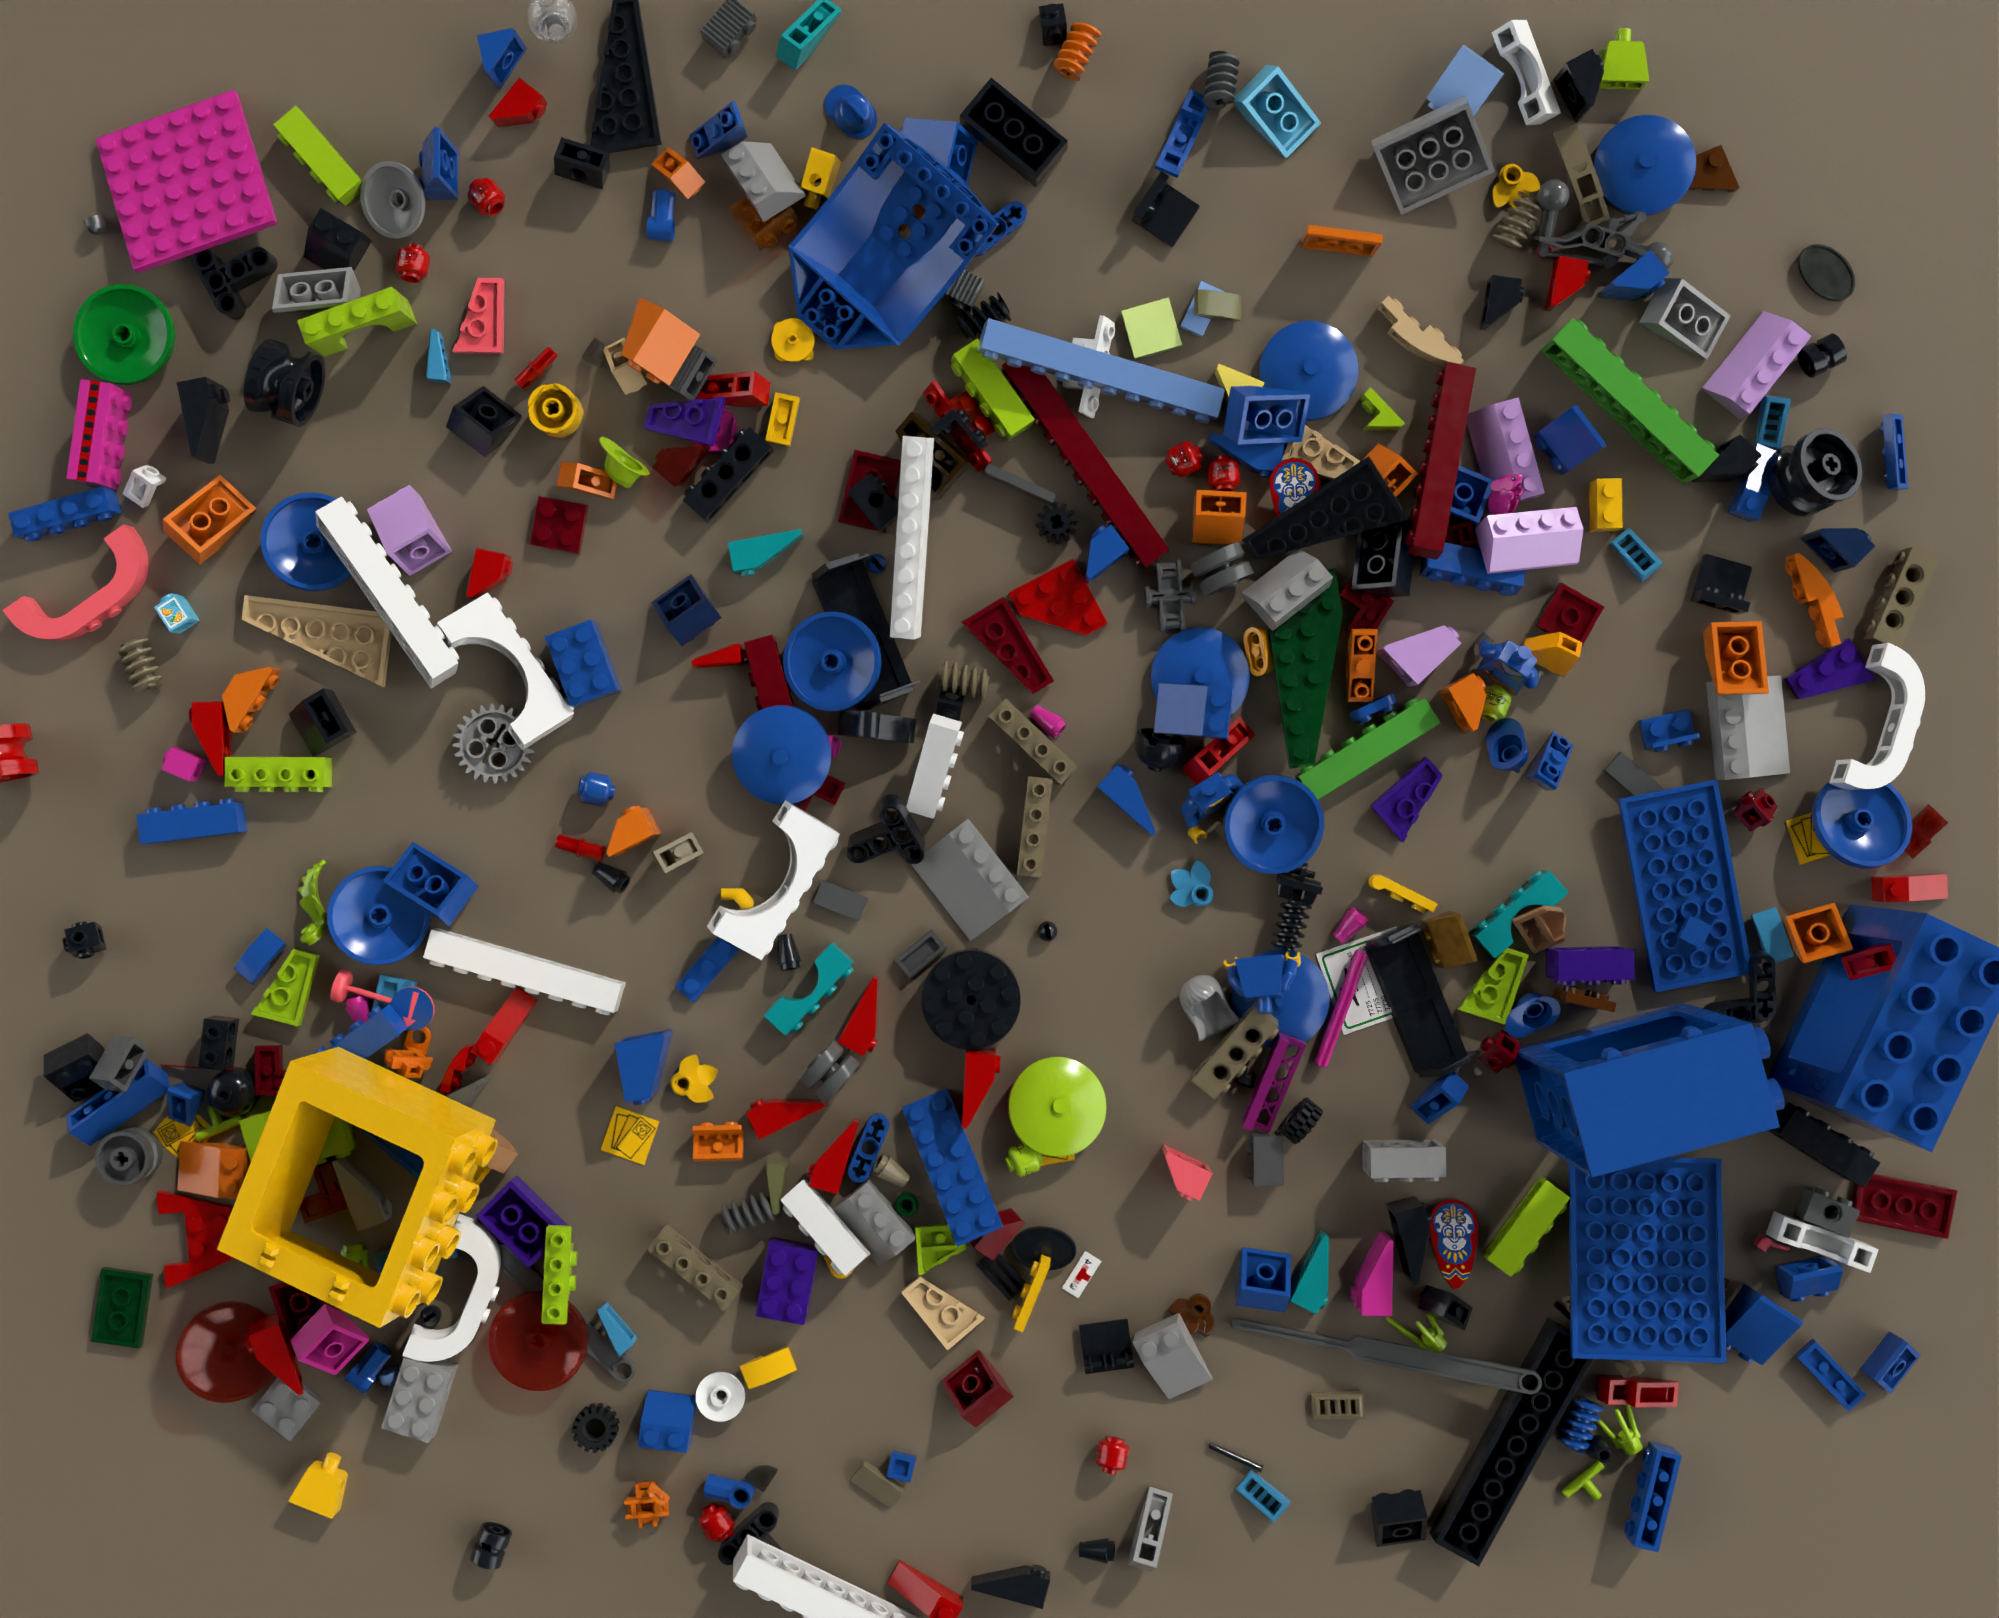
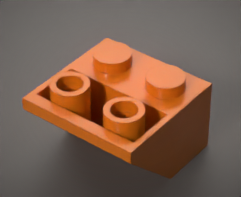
[1364,443,1419,497]
[1192,490,1247,545]

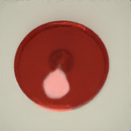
[488,1291,589,1391]
[176,1301,274,1403]

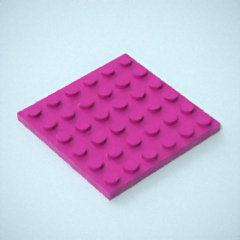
[95,89,278,273]

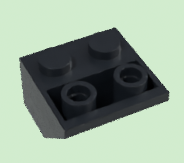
[289,688,357,757]
[44,1033,105,1103]

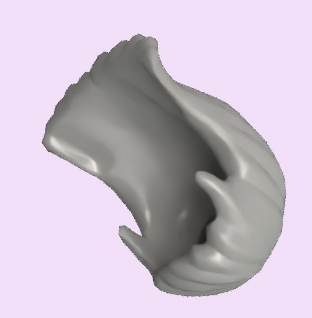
[1180,975,1240,1042]

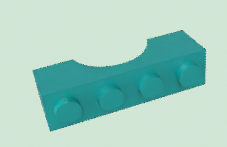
[1470,870,1569,958]
[764,942,854,1036]

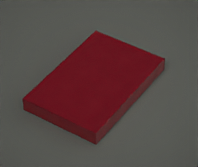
[838,449,901,533]

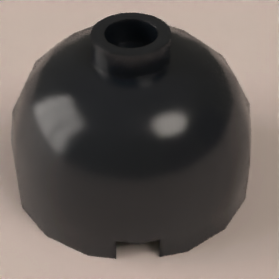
[1135,728,1186,772]
[207,1067,261,1117]

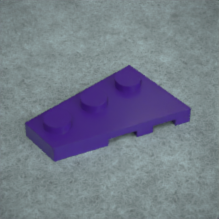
[643,396,726,446]
[1784,638,1876,699]
[1370,756,1443,843]

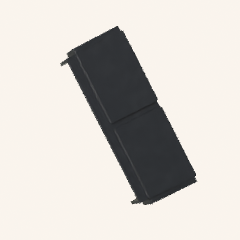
[811,553,921,711]
[1364,923,1479,1078]

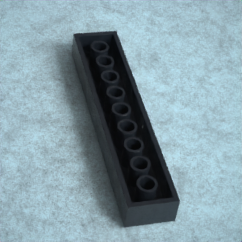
[1429,1318,1593,1567]

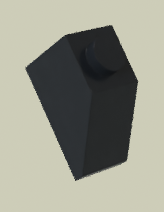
[1480,275,1524,330]
[1418,1285,1473,1331]

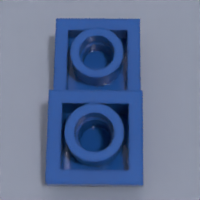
[234,928,287,985]

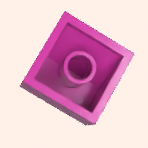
[290,1304,370,1375]

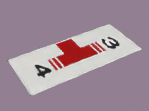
[1062,1251,1102,1298]

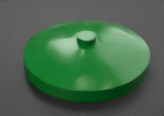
[73,284,176,385]

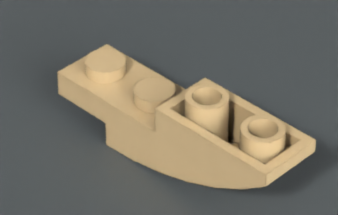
[1377,296,1464,367]

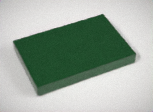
[91,1267,153,1349]

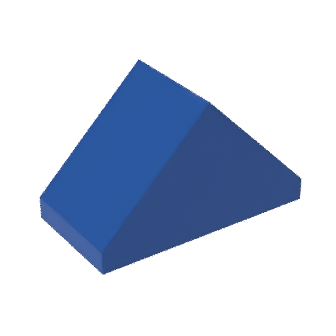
[167,1082,206,1127]

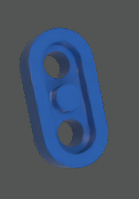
[1348,693,1397,724]

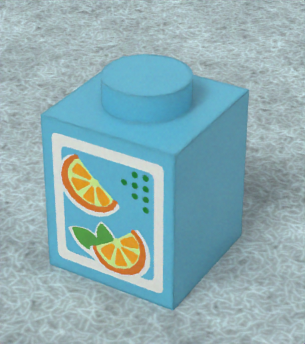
[154,593,200,634]

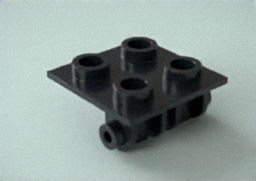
[1079,1318,1134,1374]

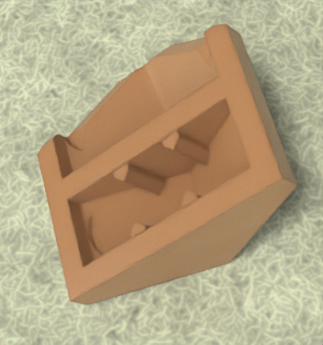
[1513,906,1567,954]

